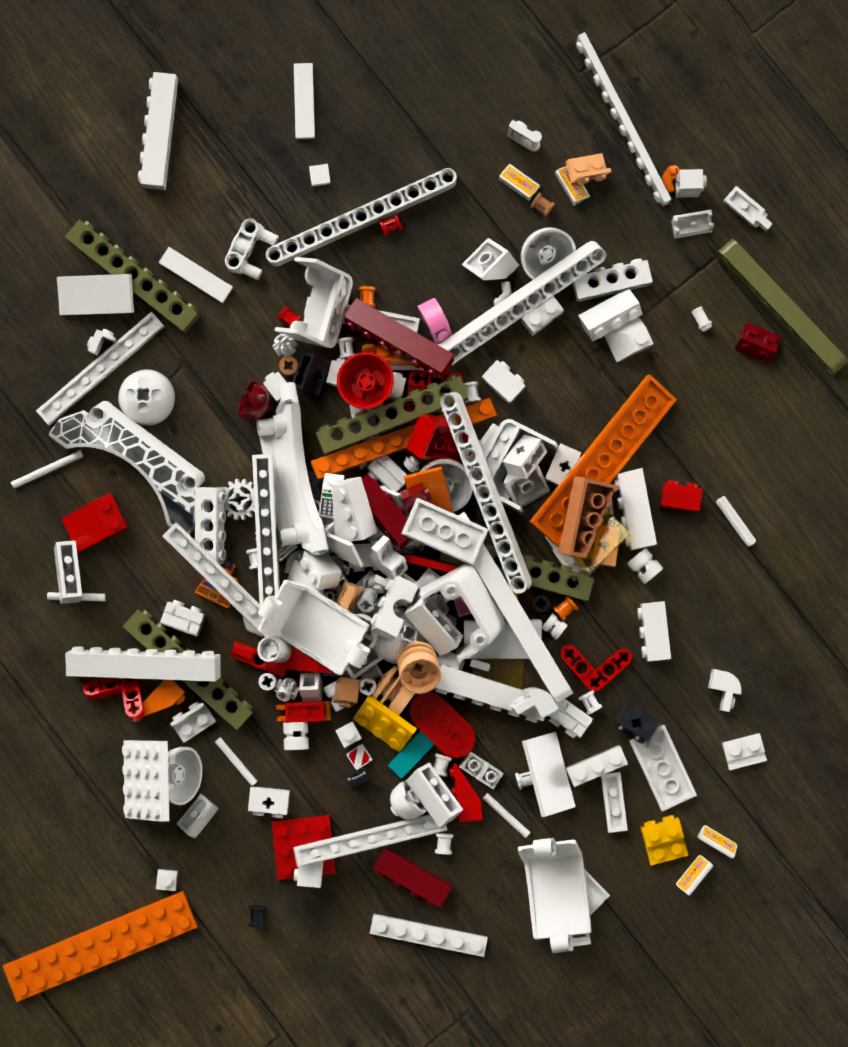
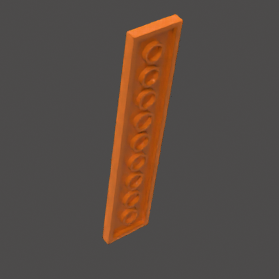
[529,375,677,547]
[3,890,198,1002]

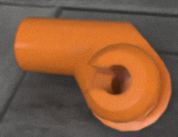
[662,165,680,193]

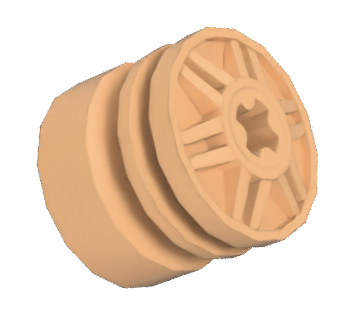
[396,641,441,694]
[372,666,415,715]

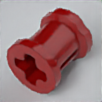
[378,213,402,236]
[277,306,302,329]

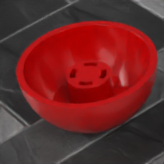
[337,352,394,409]

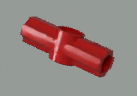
[229,641,287,677]

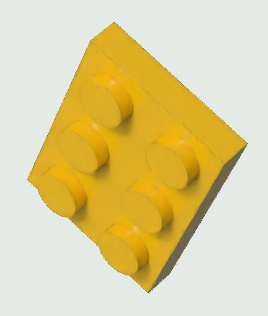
[353,695,417,753]

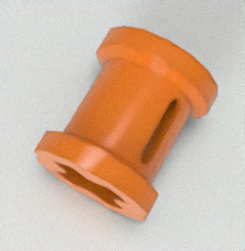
[359,286,376,308]
[553,596,578,621]

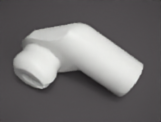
[494,281,512,306]

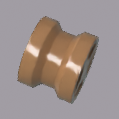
[279,356,298,377]

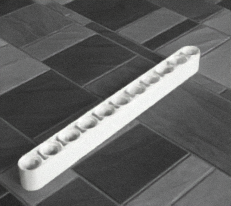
[266,168,457,267]
[438,241,606,365]
[440,392,532,594]
[458,512,573,703]

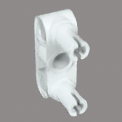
[225,219,279,280]

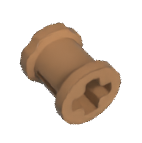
[530,193,555,218]

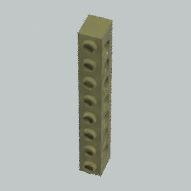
[65,220,200,334]
[316,375,469,456]
[439,544,594,601]
[122,609,254,730]

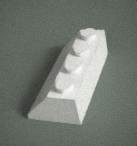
[614,468,657,551]

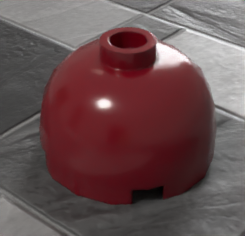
[238,381,273,420]

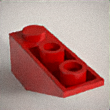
[450,763,483,822]

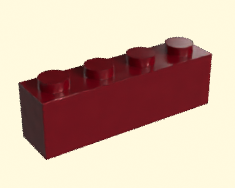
[362,475,414,551]
[373,846,452,908]

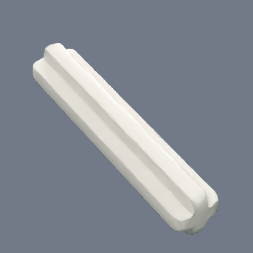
[716,496,756,547]

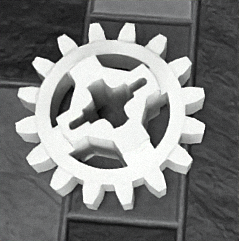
[224,479,255,520]

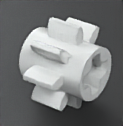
[272,334,298,357]
[274,678,299,702]

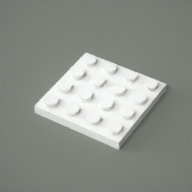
[122,740,169,822]

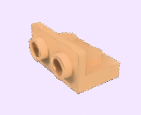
[566,153,612,185]
[336,580,362,614]

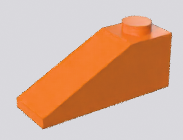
[128,680,187,721]

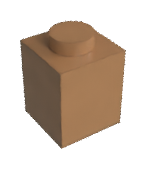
[333,677,360,708]

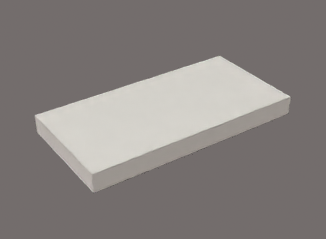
[57,274,134,315]
[401,498,489,566]
[464,620,542,659]
[629,725,697,812]
[522,732,575,817]

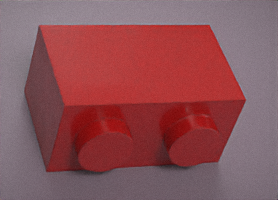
[659,480,703,513]

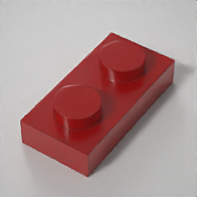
[285,702,325,723]

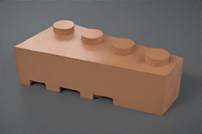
[558,477,619,558]

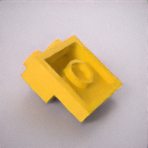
[640,815,688,866]

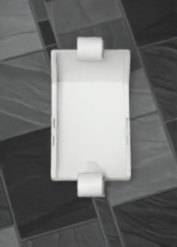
[257,580,370,675]
[518,838,592,953]

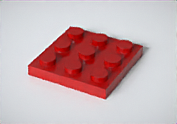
[272,815,336,880]

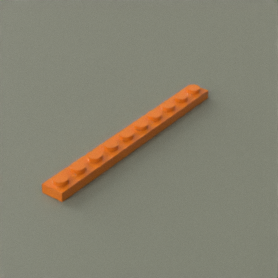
[311,398,497,480]

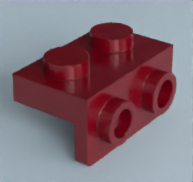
[735,322,781,364]

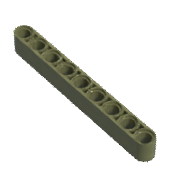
[717,239,848,375]

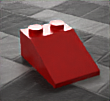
[406,414,469,462]
[62,493,130,553]
[277,644,336,674]

